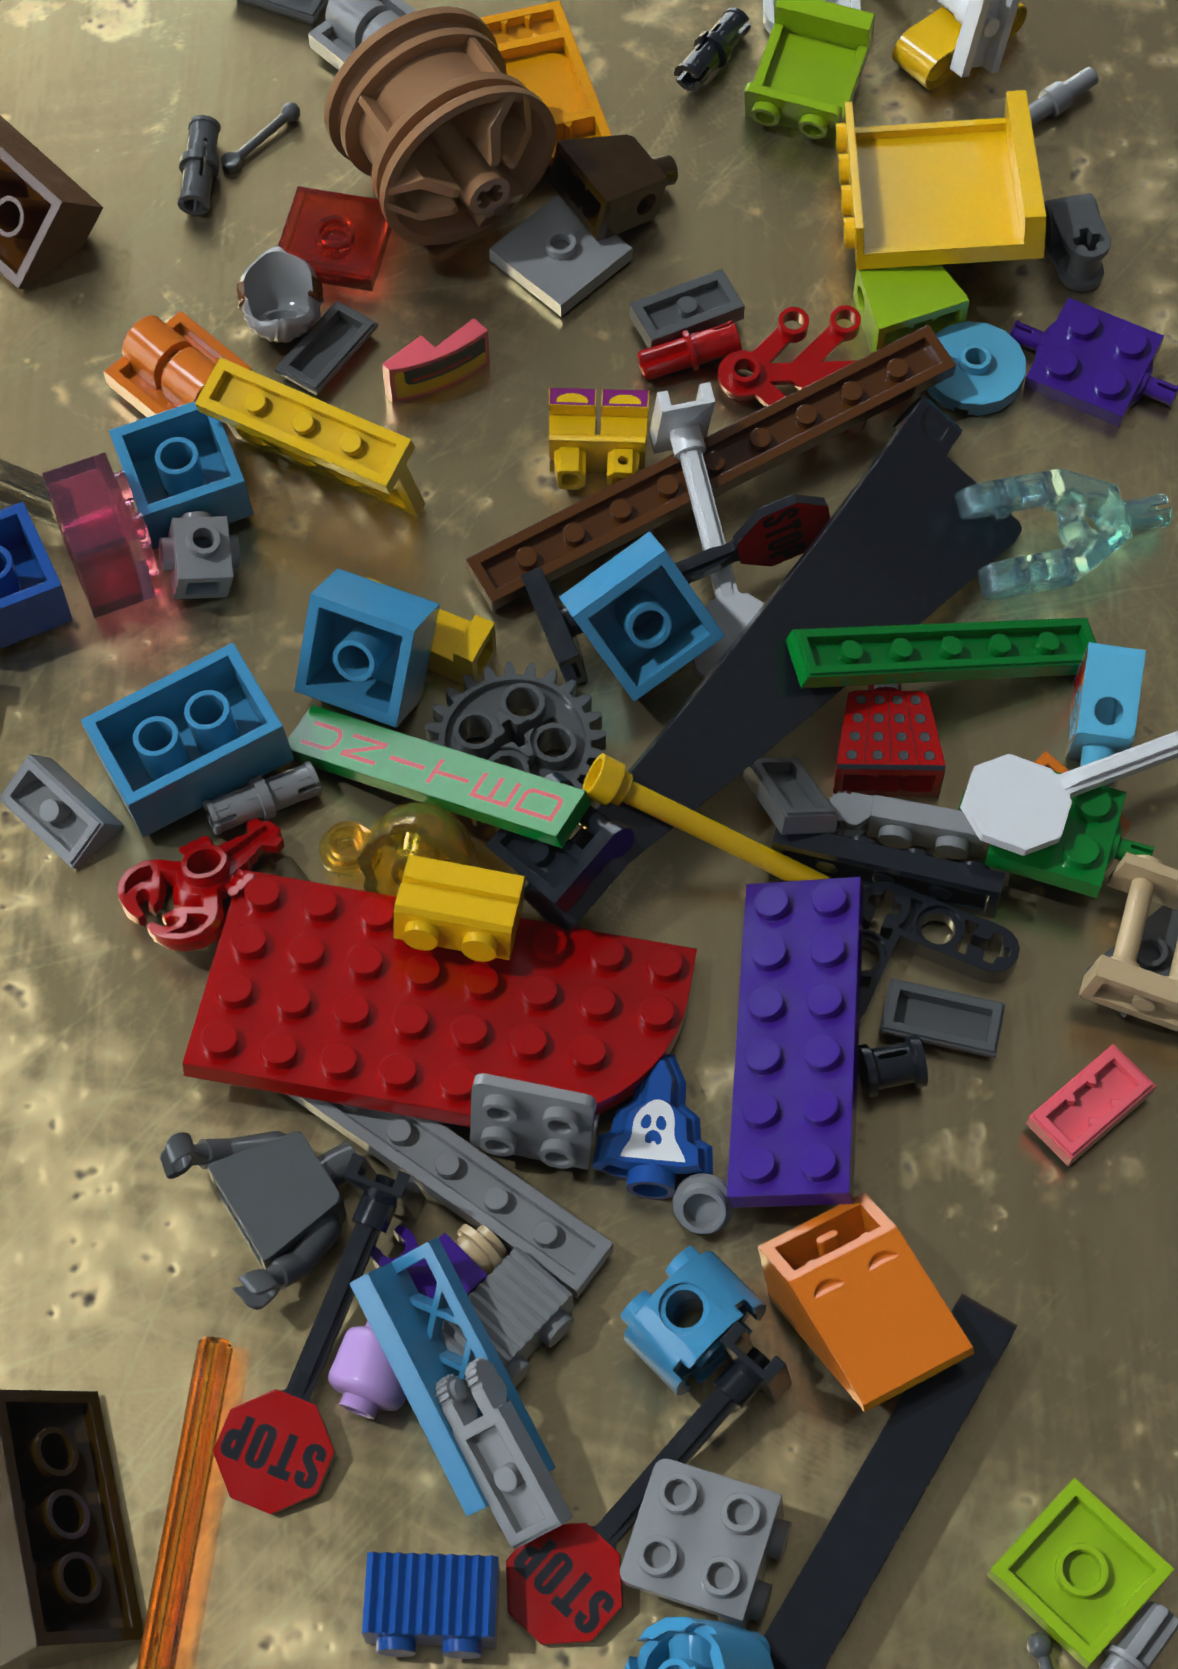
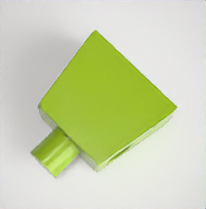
[853,265,970,353]

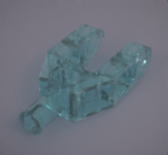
[955,469,1172,601]

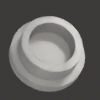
[673,1173,734,1234]

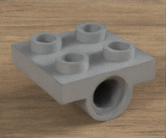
[308,0,416,70]

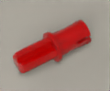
[637,320,742,380]

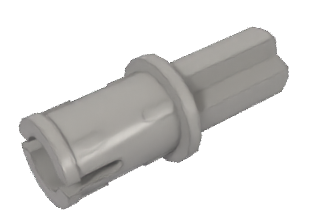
[1099,1601,1178,1669]

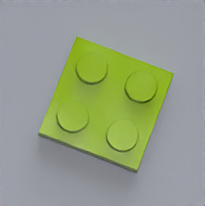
[987,1477,1175,1669]

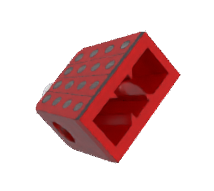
[832,683,946,797]

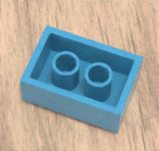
[81,643,294,838]

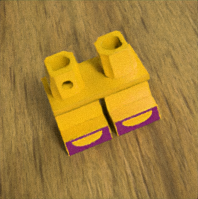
[549,388,650,490]

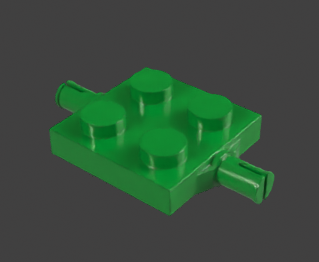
[958,771,1155,898]

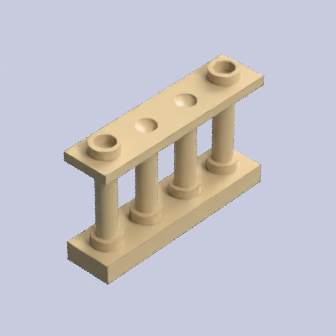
[1078,852,1178,1032]

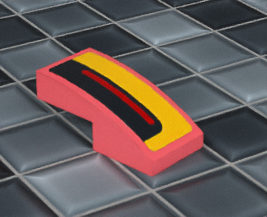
[382,318,490,402]

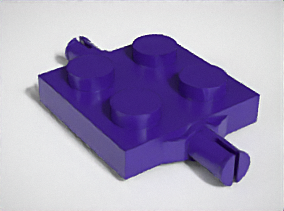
[1009,297,1178,427]

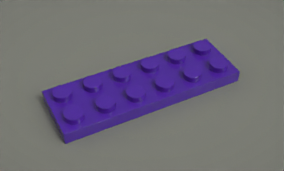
[726,877,864,1208]

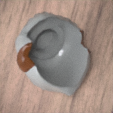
[237,246,324,343]

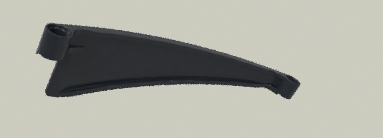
[524,394,1022,932]

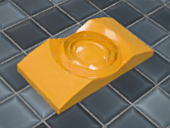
[480,0,612,166]

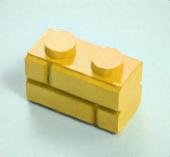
[394,855,525,962]

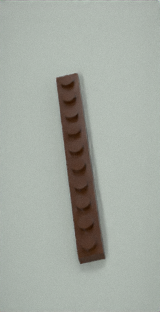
[466,324,956,611]

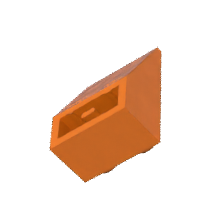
[758,1192,974,1412]

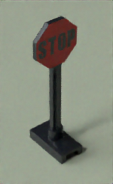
[521,494,830,685]
[213,1153,426,1515]
[506,1321,792,1645]

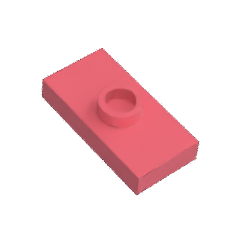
[1026,1044,1156,1167]

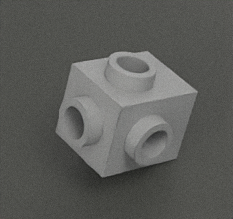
[159,511,240,599]

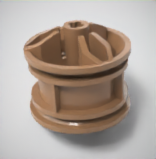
[324,6,556,245]

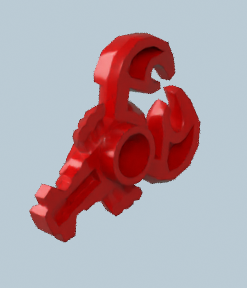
[118,818,285,952]

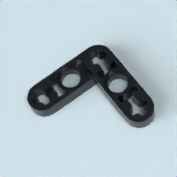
[859,881,1020,1028]

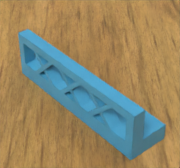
[349,1237,556,1516]

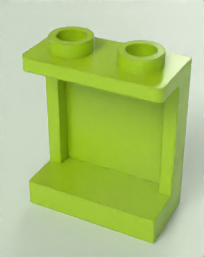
[744,0,875,140]

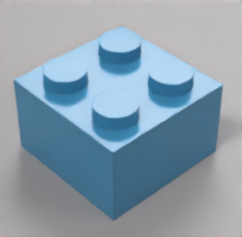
[109,401,254,550]
[559,531,725,702]
[294,568,440,728]

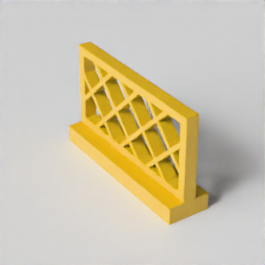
[195,357,425,517]

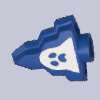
[592,1054,713,1199]

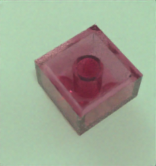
[42,452,159,618]

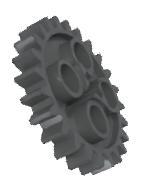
[425,662,606,832]

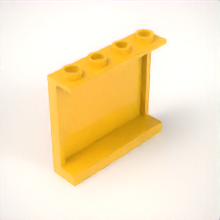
[835,90,1046,270]

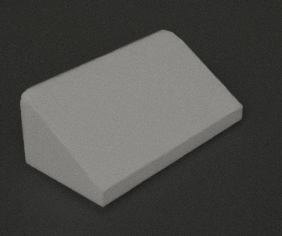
[0,754,123,869]

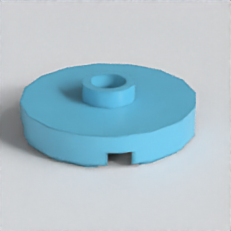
[926,321,1026,416]

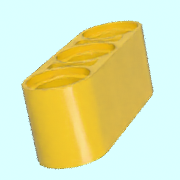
[892,2,1027,90]

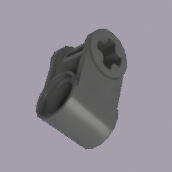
[1044,193,1111,292]

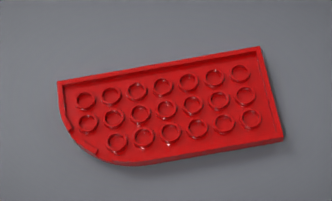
[182,869,697,1127]

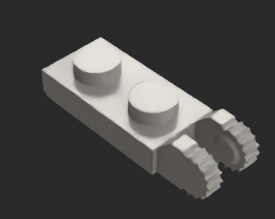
[828,791,983,859]
[435,1357,573,1549]

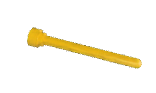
[582,753,831,882]

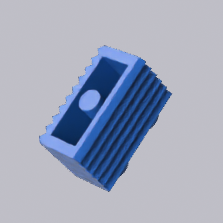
[362,1551,500,1659]

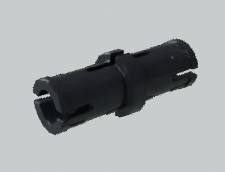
[674,7,751,92]

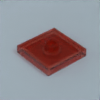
[278,186,392,292]

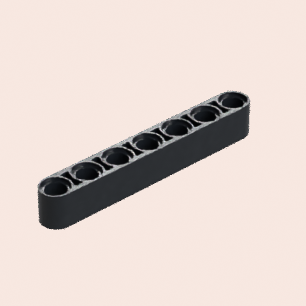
[764,1293,1018,1669]

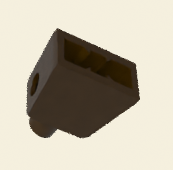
[549,134,678,241]

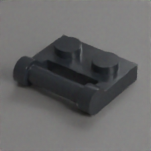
[485,772,635,913]

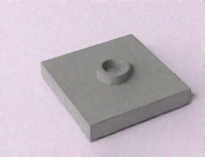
[489,194,633,316]

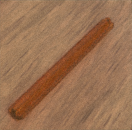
[136,1336,233,1669]

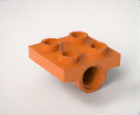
[104,311,252,417]

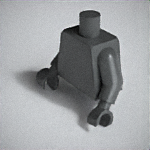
[160,1131,357,1310]

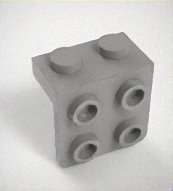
[470,1073,601,1170]
[620,1459,792,1630]

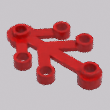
[718,305,867,434]

